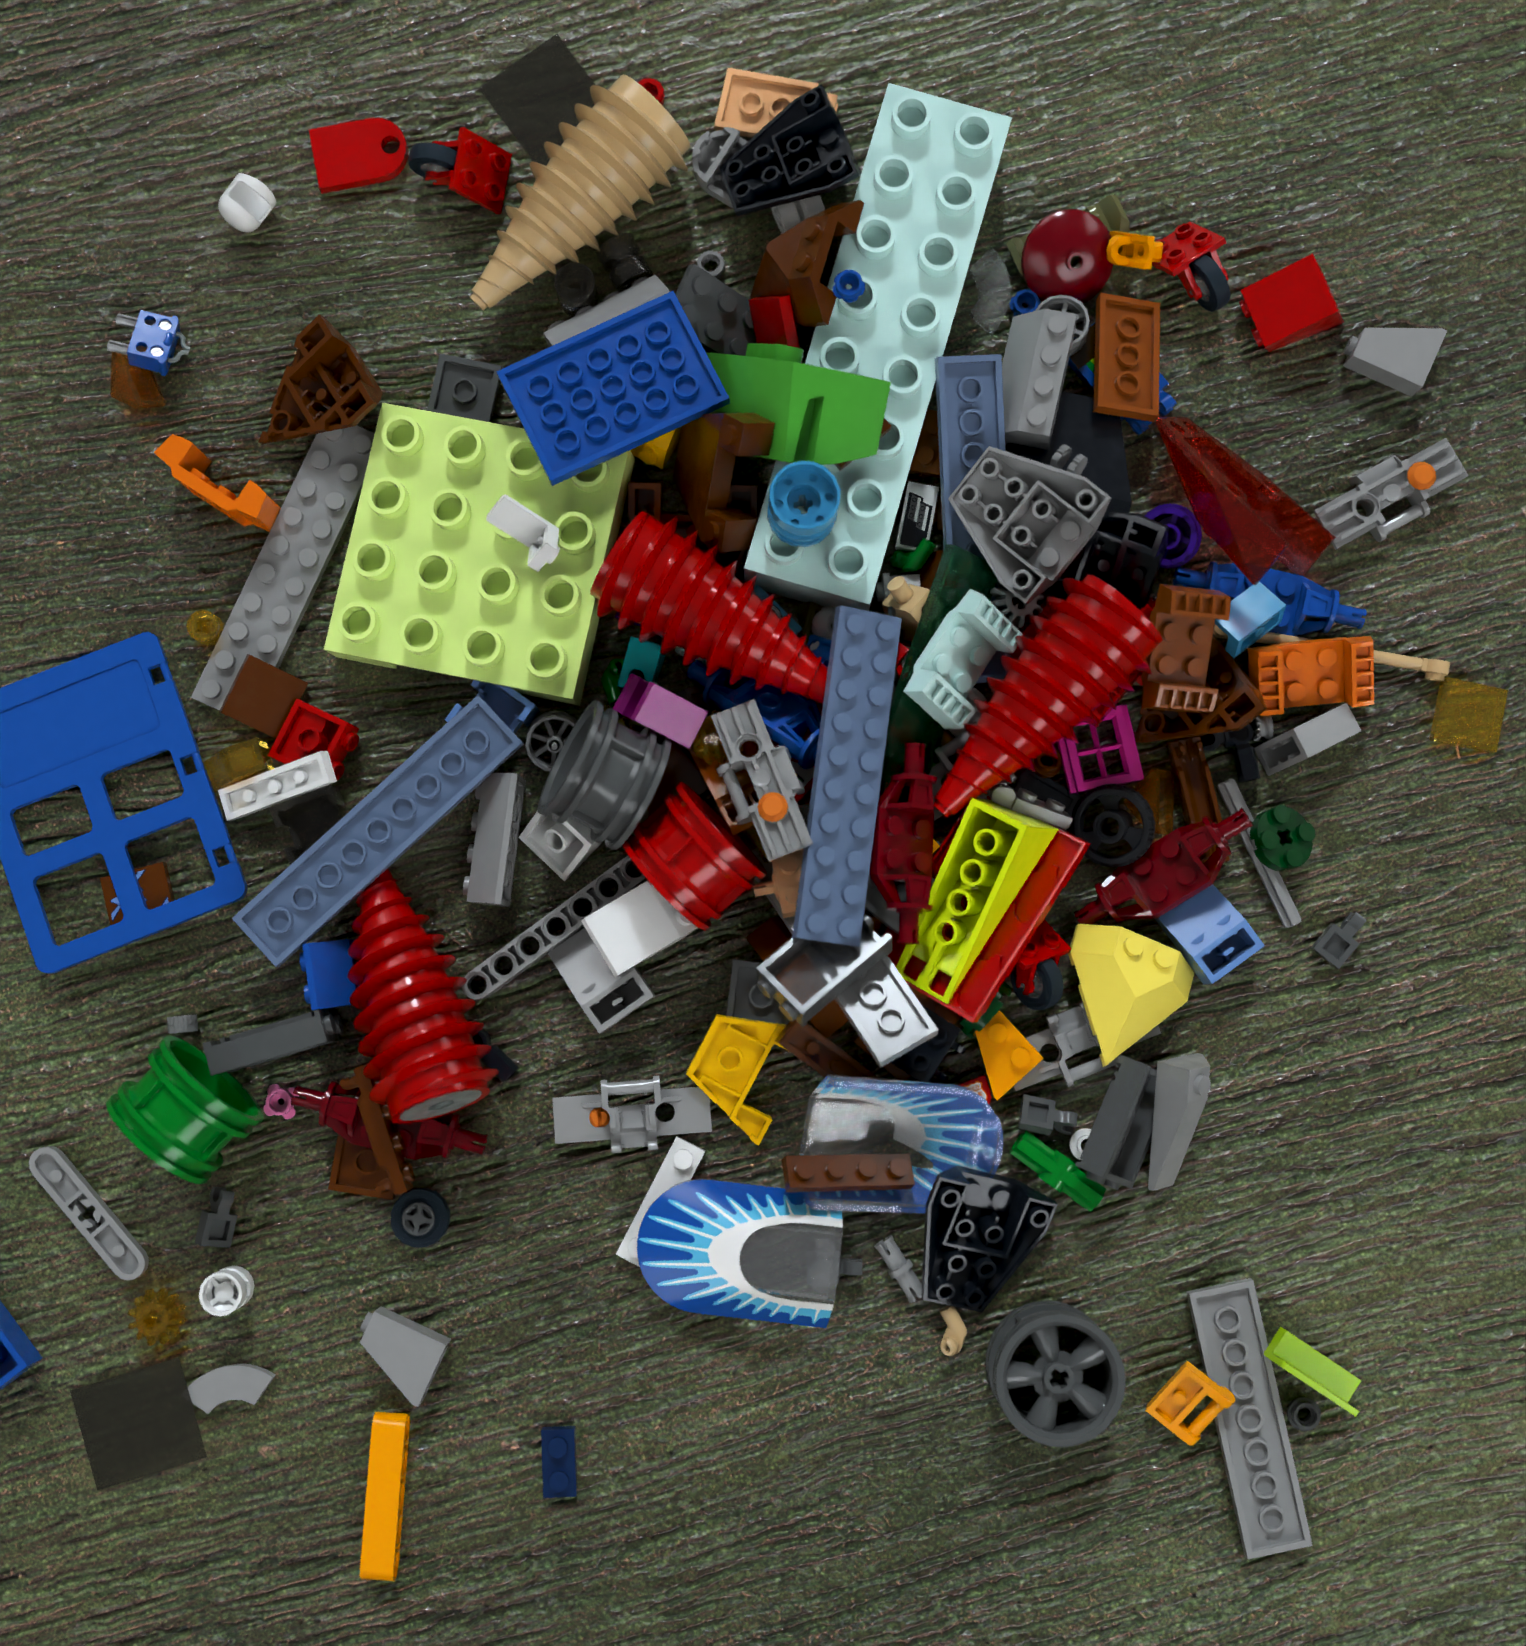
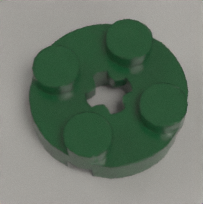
[1250,805,1316,871]
[959,982,1013,1039]

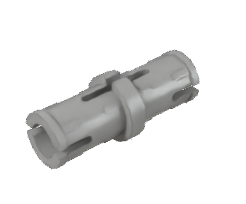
[874,1235,922,1303]

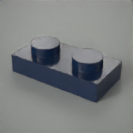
[541,1426,578,1498]

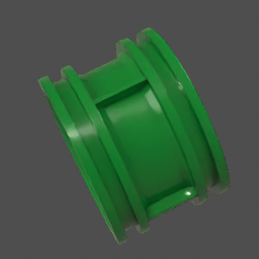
[106,1036,264,1184]

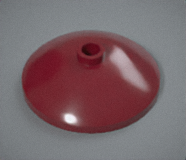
[1021,209,1113,304]

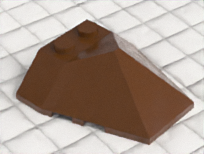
[749,200,864,327]

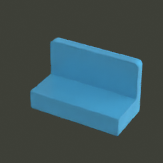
[1215,581,1286,658]

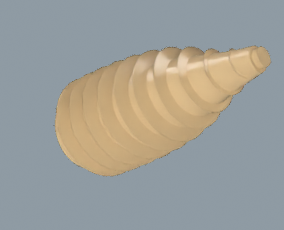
[469,75,690,311]

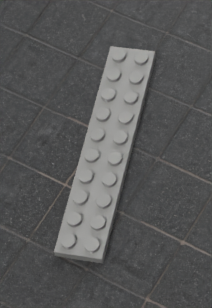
[191,425,375,711]

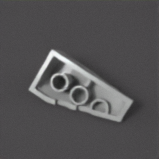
[1148,1053,1211,1191]

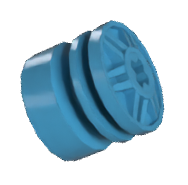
[767,461,840,547]

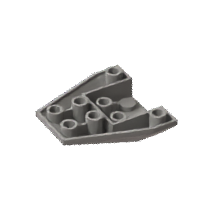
[948,446,1111,604]

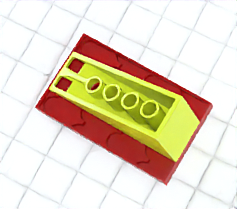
[881,796,1091,1023]

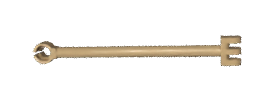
[1213,623,1450,681]

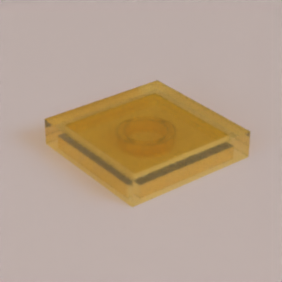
[1429,677,1508,754]

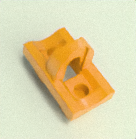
[1107,231,1163,270]

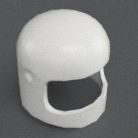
[218,173,277,233]

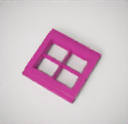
[1057,705,1144,795]

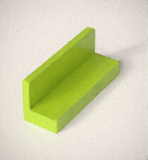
[1263,1326,1362,1417]

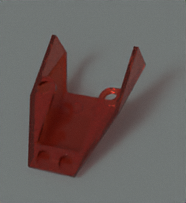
[1155,417,1336,585]

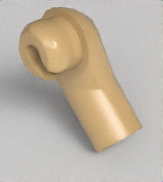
[939,1305,967,1356]

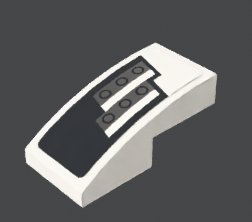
[895,481,939,552]

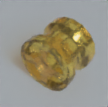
[186,610,225,646]

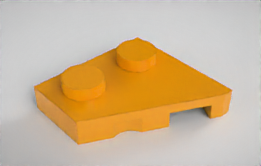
[975,1009,1044,1100]

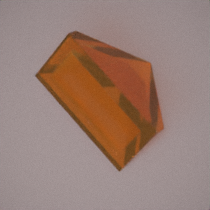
[110,352,166,409]
[1123,769,1174,836]

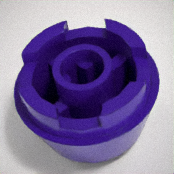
[1145,504,1202,568]

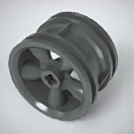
[538,700,671,850]
[985,1300,1125,1447]

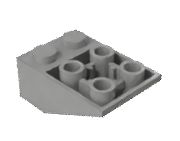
[548,927,656,1034]

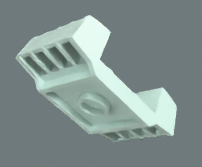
[903,589,1023,729]

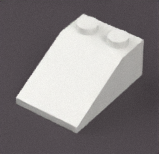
[581,881,698,977]

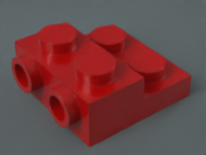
[267,698,359,786]

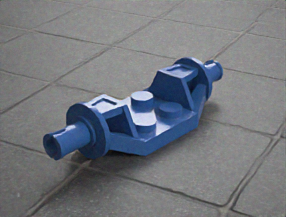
[1172,561,1367,637]
[687,660,821,769]

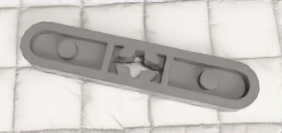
[29,1146,149,1281]

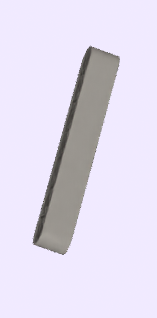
[462,856,647,1000]

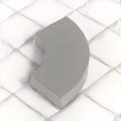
[181,1363,276,1414]

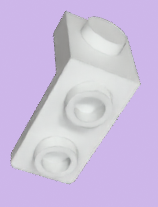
[486,495,560,572]

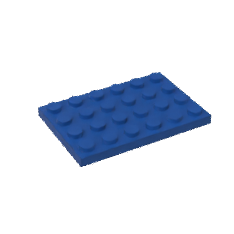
[496,291,730,486]

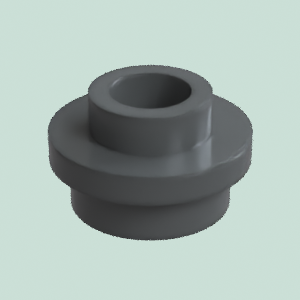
[1287,1397,1321,1431]

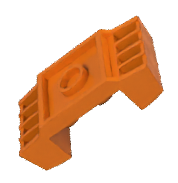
[154,434,281,532]
[1247,636,1374,716]

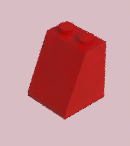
[1239,253,1344,352]

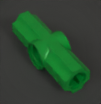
[1009,1130,1107,1212]

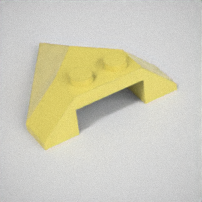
[1068,924,1194,1067]

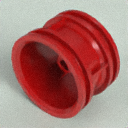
[622,782,767,931]

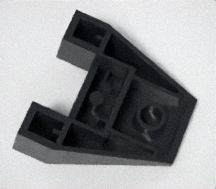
[1017,391,1132,513]

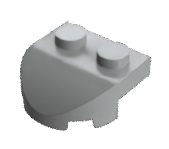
[692,127,748,208]

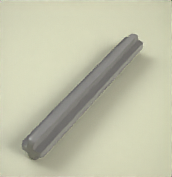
[1217,779,1301,928]

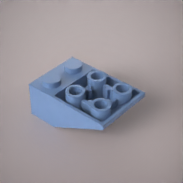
[1155,884,1265,984]

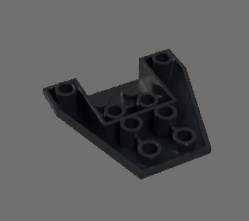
[719,84,862,216]
[921,1165,1058,1312]

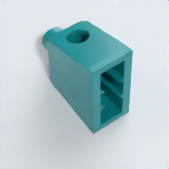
[618,636,666,688]

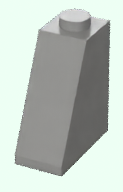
[1343,328,1447,397]
[1254,702,1361,776]
[360,1306,451,1407]

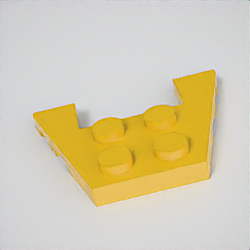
[686,1014,788,1146]

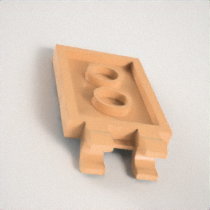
[714,68,838,138]

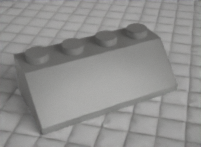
[543,275,670,347]
[1002,309,1077,450]
[463,773,526,907]

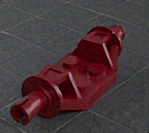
[870,743,937,944]
[1074,808,1254,925]
[291,1081,488,1160]

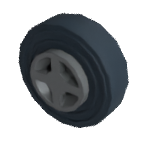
[391,1188,450,1248]

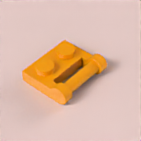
[1145,1360,1236,1446]

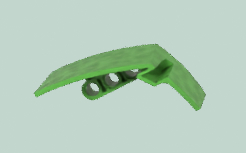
[706,343,891,465]

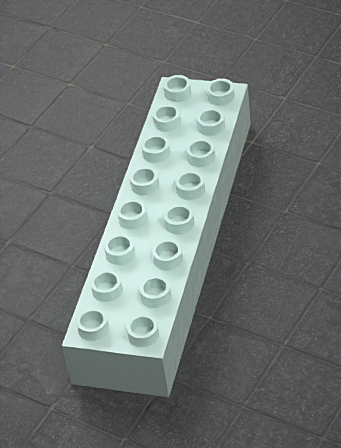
[744,83,1012,611]

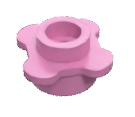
[263,1084,299,1119]

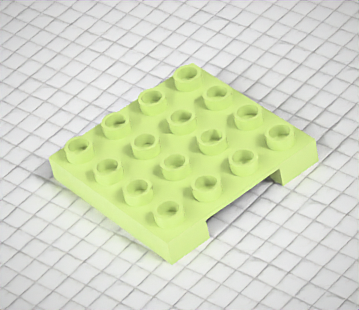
[324,403,635,706]

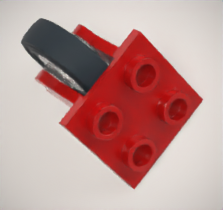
[409,127,512,214]
[1152,222,1230,312]
[1011,920,1072,1010]

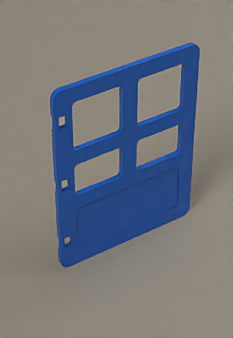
[0,632,247,974]

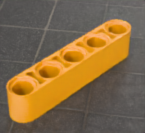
[360,1412,410,1581]

